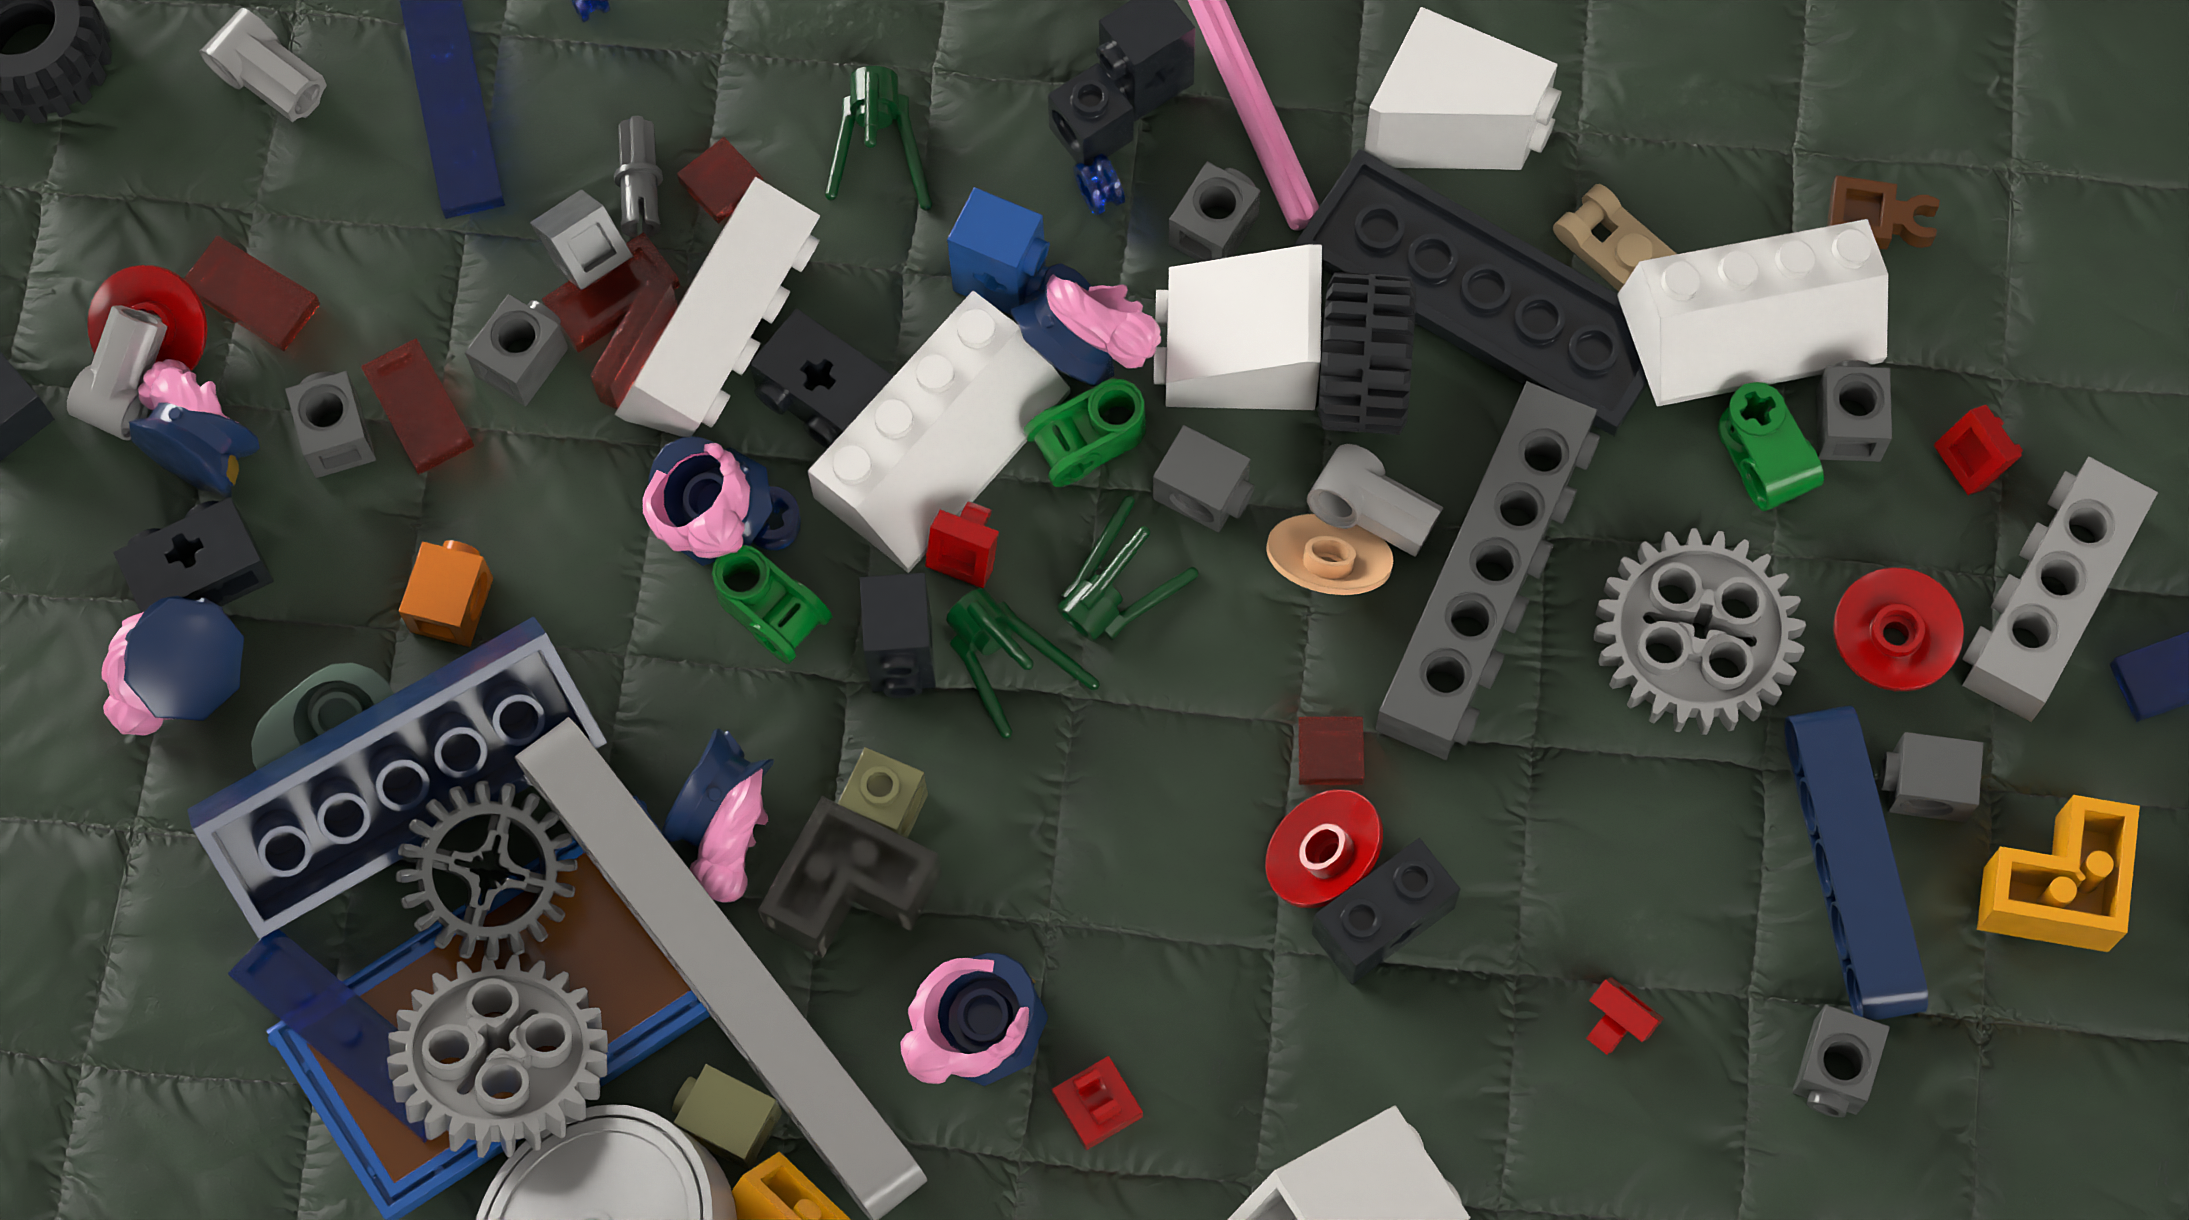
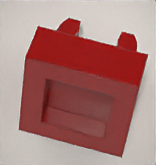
[1933,405,2023,495]
[925,501,999,588]
[1586,977,1664,1055]
[1052,1056,1143,1150]

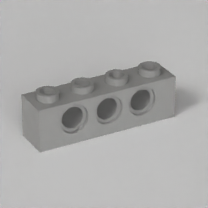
[1962,457,2158,722]

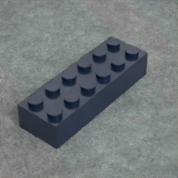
[187,616,607,939]

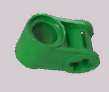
[1023,379,1146,487]
[1718,382,1824,512]
[712,545,833,664]

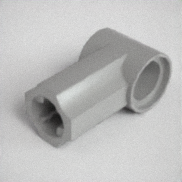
[199,8,327,122]
[67,305,168,440]
[1307,444,1444,557]

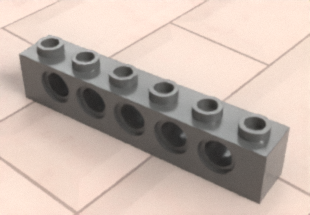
[1375,381,1601,760]

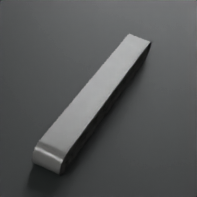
[515,717,927,1220]

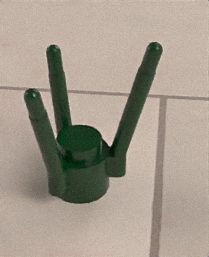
[825,66,932,211]
[1057,495,1199,642]
[946,588,1100,739]

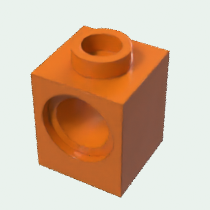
[398,540,493,647]

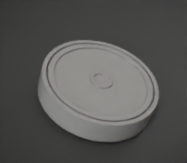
[476,1105,737,1220]

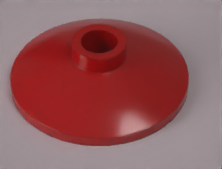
[87,265,207,372]
[1834,567,1964,691]
[1265,790,1383,908]

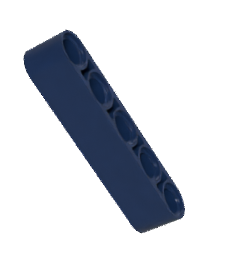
[1784,705,1928,1021]

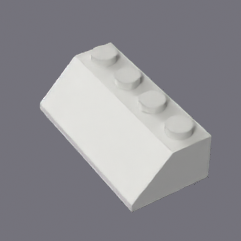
[615,177,820,437]
[1617,219,1888,407]
[808,291,1070,573]

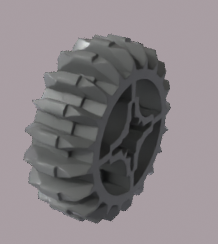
[396,781,578,960]

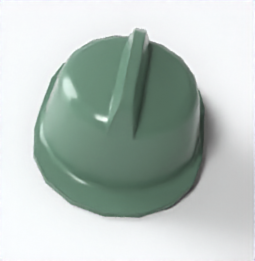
[251,663,394,770]

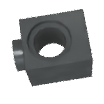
[1169,161,1260,262]
[530,190,633,290]
[465,294,568,407]
[1816,360,1892,462]
[285,371,376,478]
[1153,425,1255,533]
[1879,732,1983,823]
[1792,1005,1890,1117]

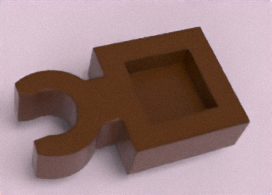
[1827,175,1940,250]

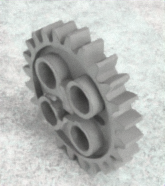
[1594,528,1806,735]
[387,955,608,1158]

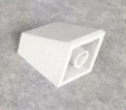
[1364,7,1561,170]
[1154,244,1322,410]
[1228,1105,1470,1220]

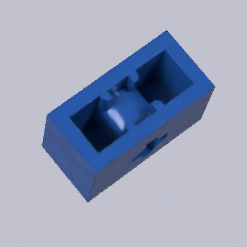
[947,187,1050,315]

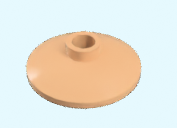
[1267,514,1393,595]

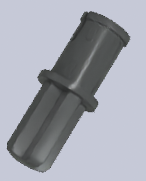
[614,116,663,238]

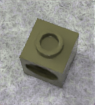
[837,747,928,851]
[672,1064,782,1171]

